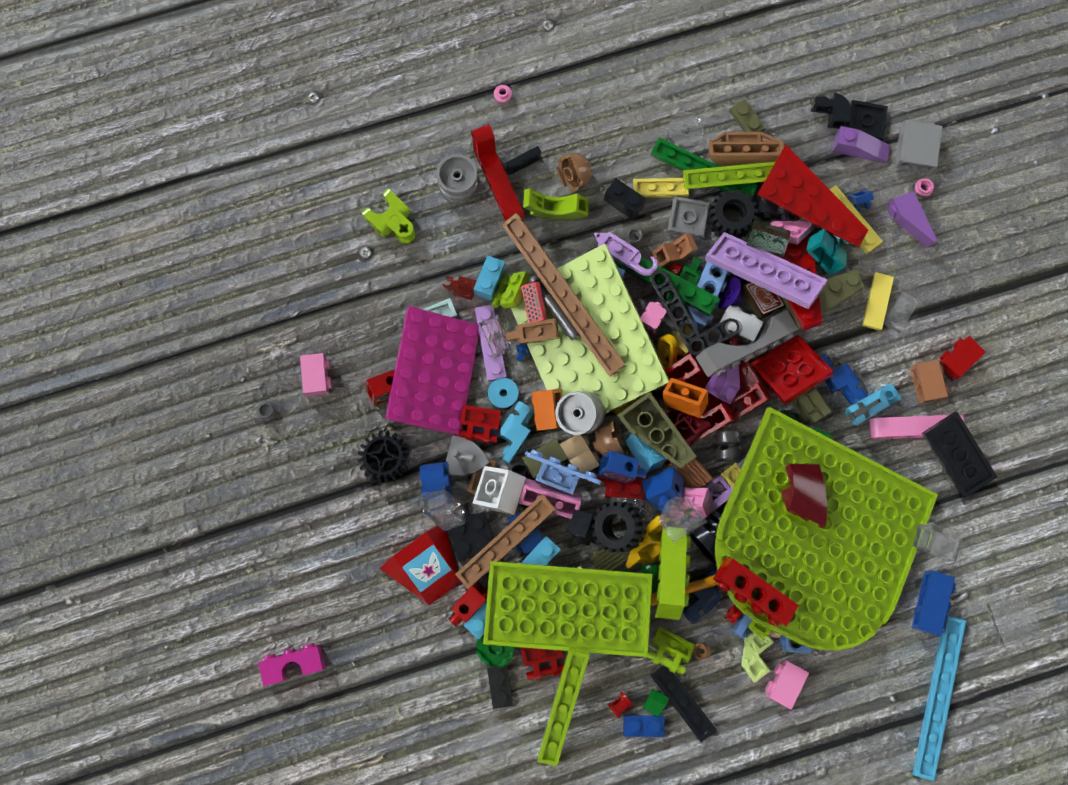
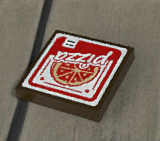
[741,282,786,319]

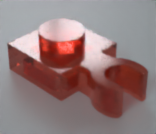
[443,276,477,300]

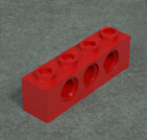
[713,558,799,627]

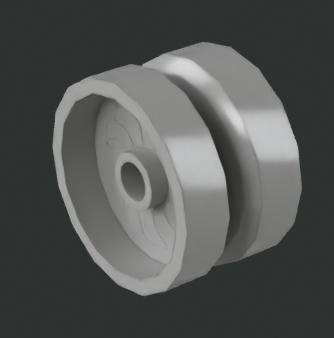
[436,154,478,202]
[555,391,605,435]

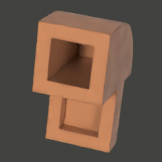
[652,233,698,268]

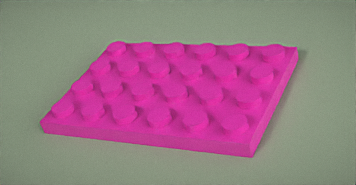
[385,306,479,436]

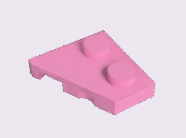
[764,221,815,245]

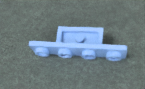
[525,449,601,495]

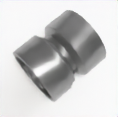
[716,431,741,462]

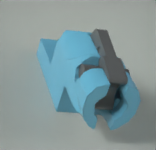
[845,383,902,425]
[500,401,534,465]

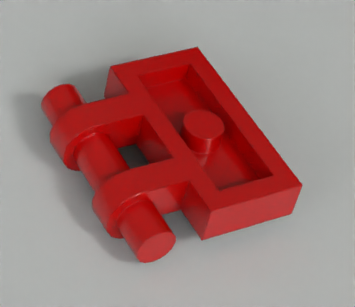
[459,405,502,444]
[520,647,565,681]

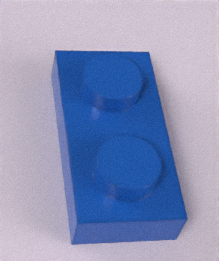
[623,715,664,737]

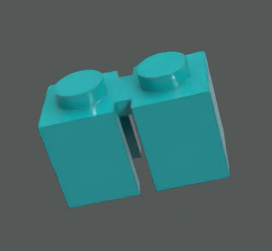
[807,229,848,276]

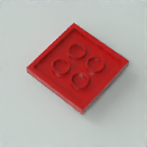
[750,335,833,405]

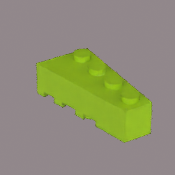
[655,526,691,620]

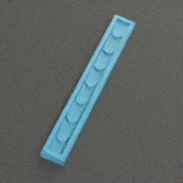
[912,615,966,782]

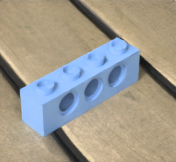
[688,261,731,330]

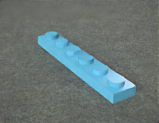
[464,536,561,640]

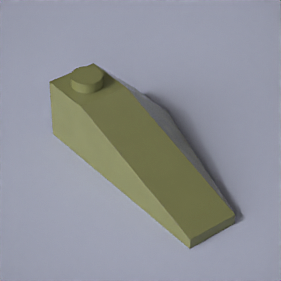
[618,392,697,468]

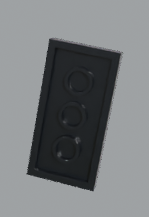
[922,412,998,498]

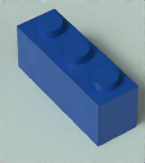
[911,570,956,636]

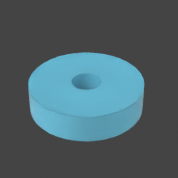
[488,378,519,409]

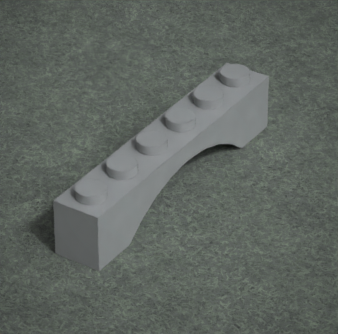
[695,310,799,377]

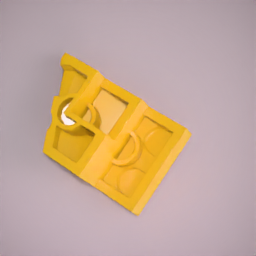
[626,515,682,569]

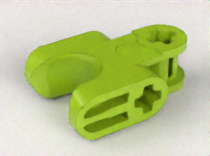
[361,189,415,244]

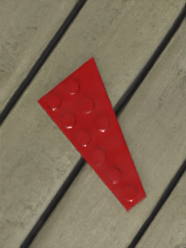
[757,144,869,248]
[758,232,822,331]

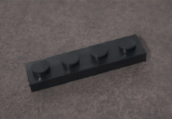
[650,665,717,742]

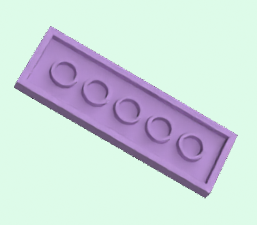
[705,232,827,310]

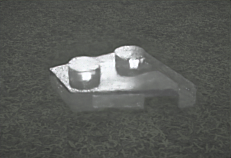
[479,311,511,358]

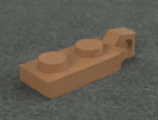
[505,318,559,344]

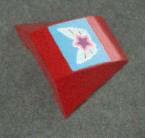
[379,522,461,605]

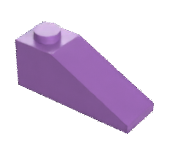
[832,126,890,163]
[887,191,938,248]

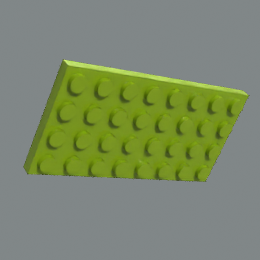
[483,561,653,657]

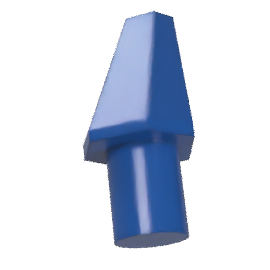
[516,344,529,361]

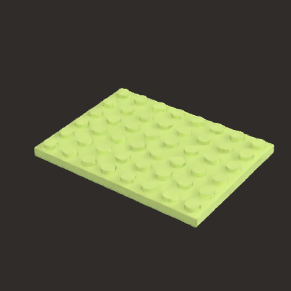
[511,243,669,414]

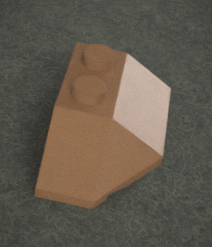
[708,132,784,167]

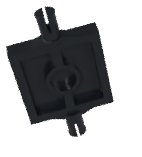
[448,503,493,561]

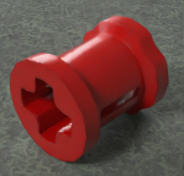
[607,691,634,719]

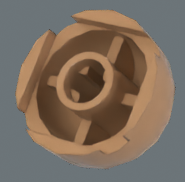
[557,153,592,192]
[593,420,628,456]

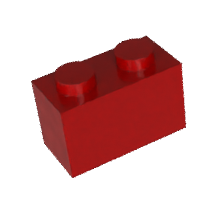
[939,336,986,381]

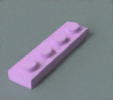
[475,305,507,382]

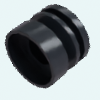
[689,511,722,564]

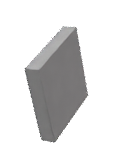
[667,196,710,239]

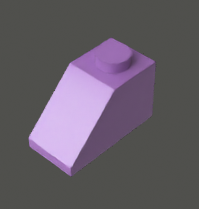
[705,365,740,404]

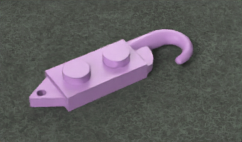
[594,232,658,276]

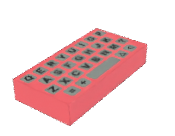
[521,282,547,323]

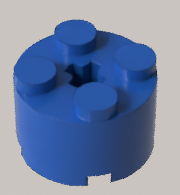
[420,462,453,504]

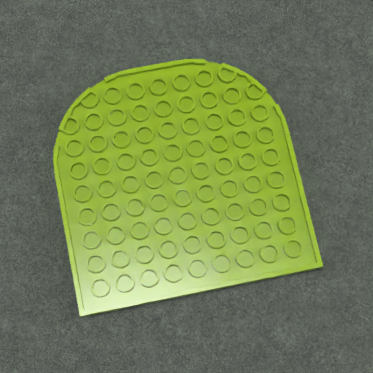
[715,407,938,651]

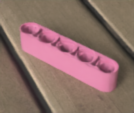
[869,414,965,440]

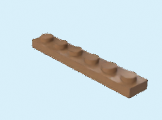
[455,494,557,589]

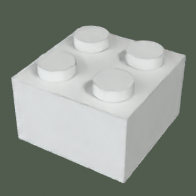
[473,466,526,515]

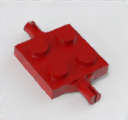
[594,464,648,502]

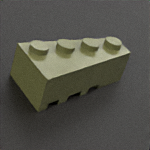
[781,270,864,333]

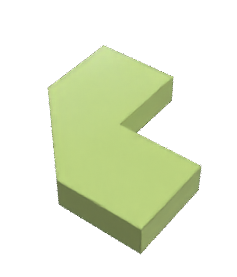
[741,632,774,683]

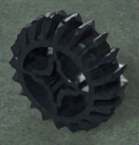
[357,431,410,483]

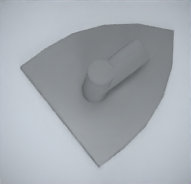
[446,436,489,476]

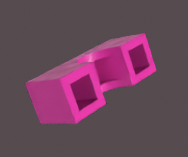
[258,643,326,687]

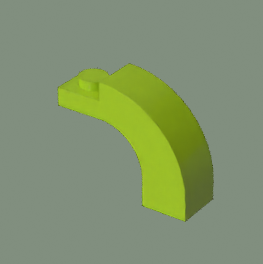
[523,188,589,220]

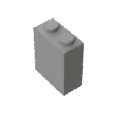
[895,119,942,174]

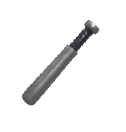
[529,275,580,340]

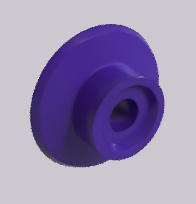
[718,278,743,308]

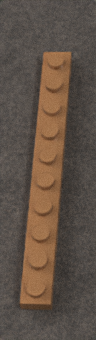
[502,213,626,377]

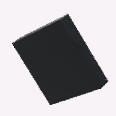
[847,100,888,141]

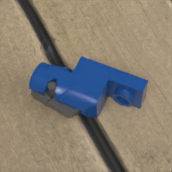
[819,353,868,405]

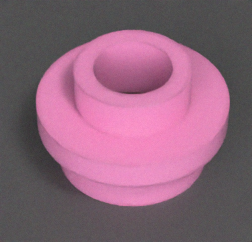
[494,85,512,103]
[914,179,934,197]

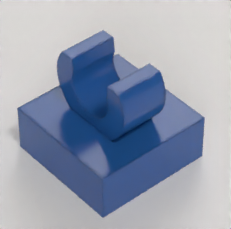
[847,190,874,212]

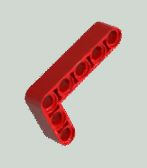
[471,124,525,221]

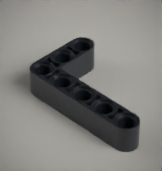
[651,270,742,355]

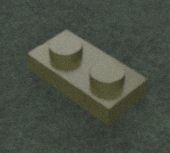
[729,100,766,132]

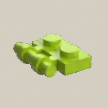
[491,271,531,309]
[648,627,695,675]

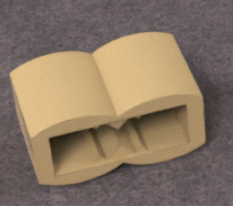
[559,434,600,479]

